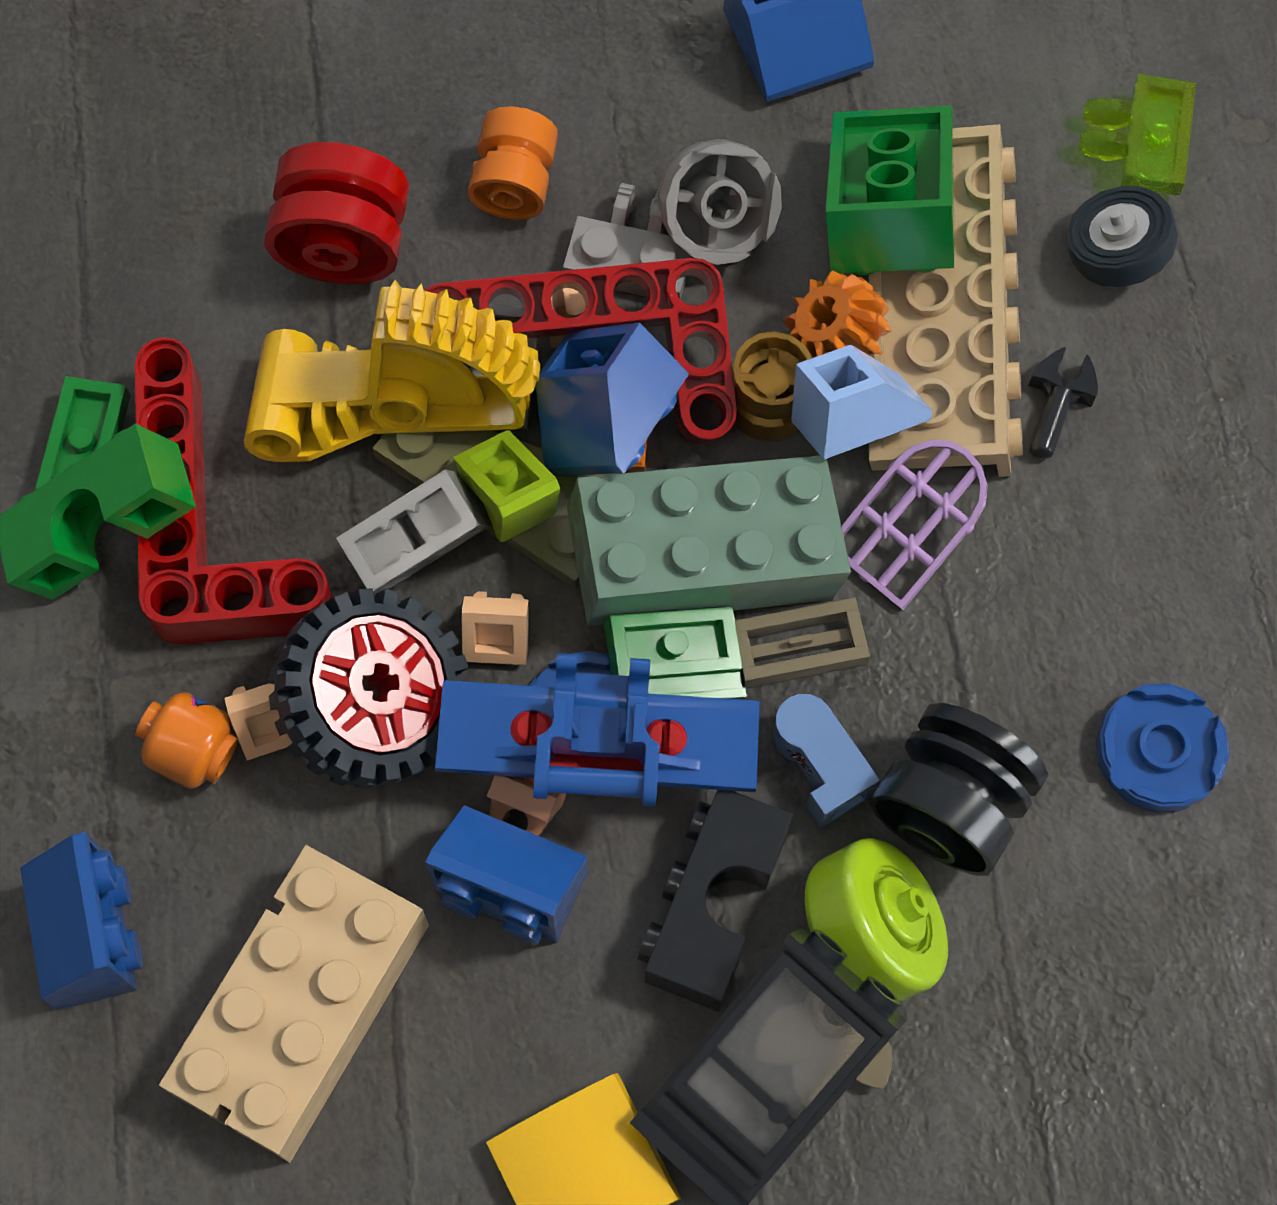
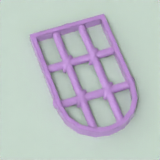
[841,440,988,610]

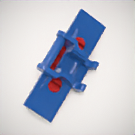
[435,653,760,806]

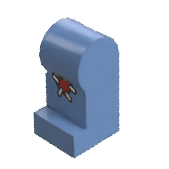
[773,694,880,829]

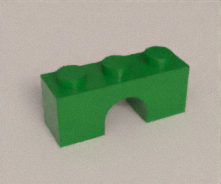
[0,423,196,600]

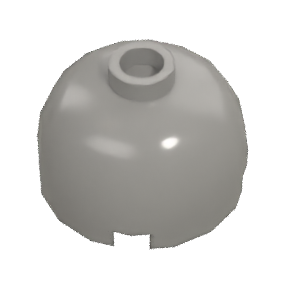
[657,139,782,265]

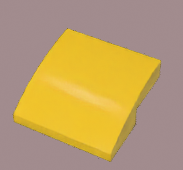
[486,1073,681,1205]

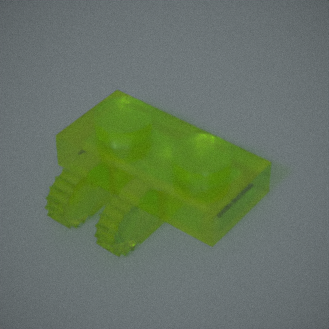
[1079,73,1196,196]

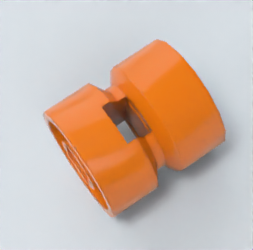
[468,106,558,220]

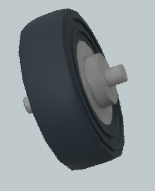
[1067,186,1178,287]

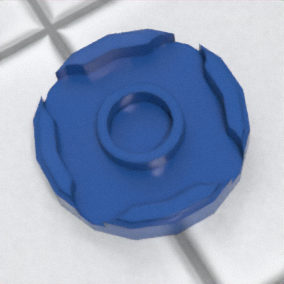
[1096,683,1229,812]

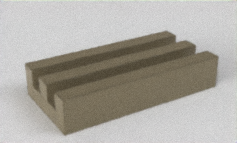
[735,597,870,688]

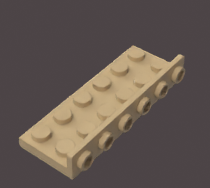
[869,124,1023,477]

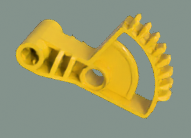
[244,280,540,462]

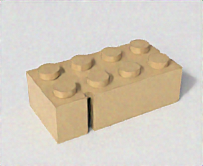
[159,845,429,1163]

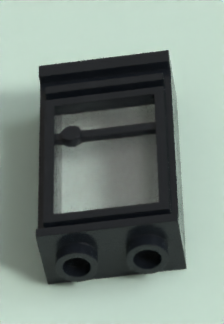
[630,927,907,1205]

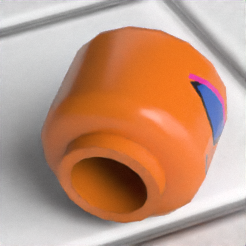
[135,692,239,789]

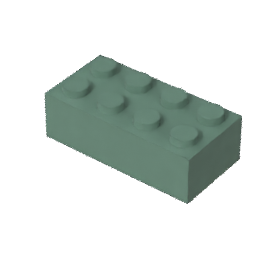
[567,456,851,626]

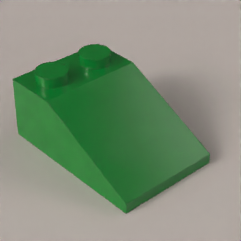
[826,105,954,275]

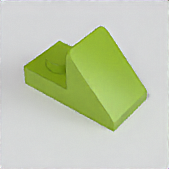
[453,430,560,542]

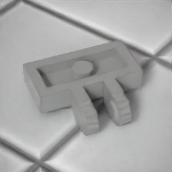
[563,183,692,299]

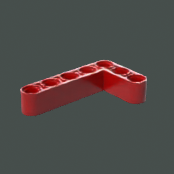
[425,258,737,444]
[135,337,333,644]

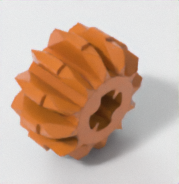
[783,270,891,358]

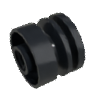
[869,702,1048,876]

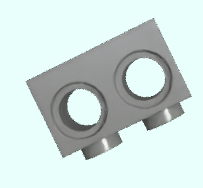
[336,469,490,593]

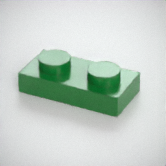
[35,376,131,490]

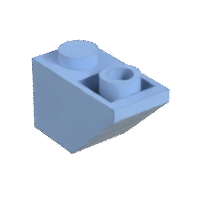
[791,345,932,459]

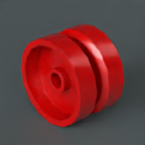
[264,142,410,284]

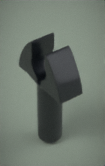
[1028,347,1098,459]

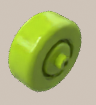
[804,838,948,1002]

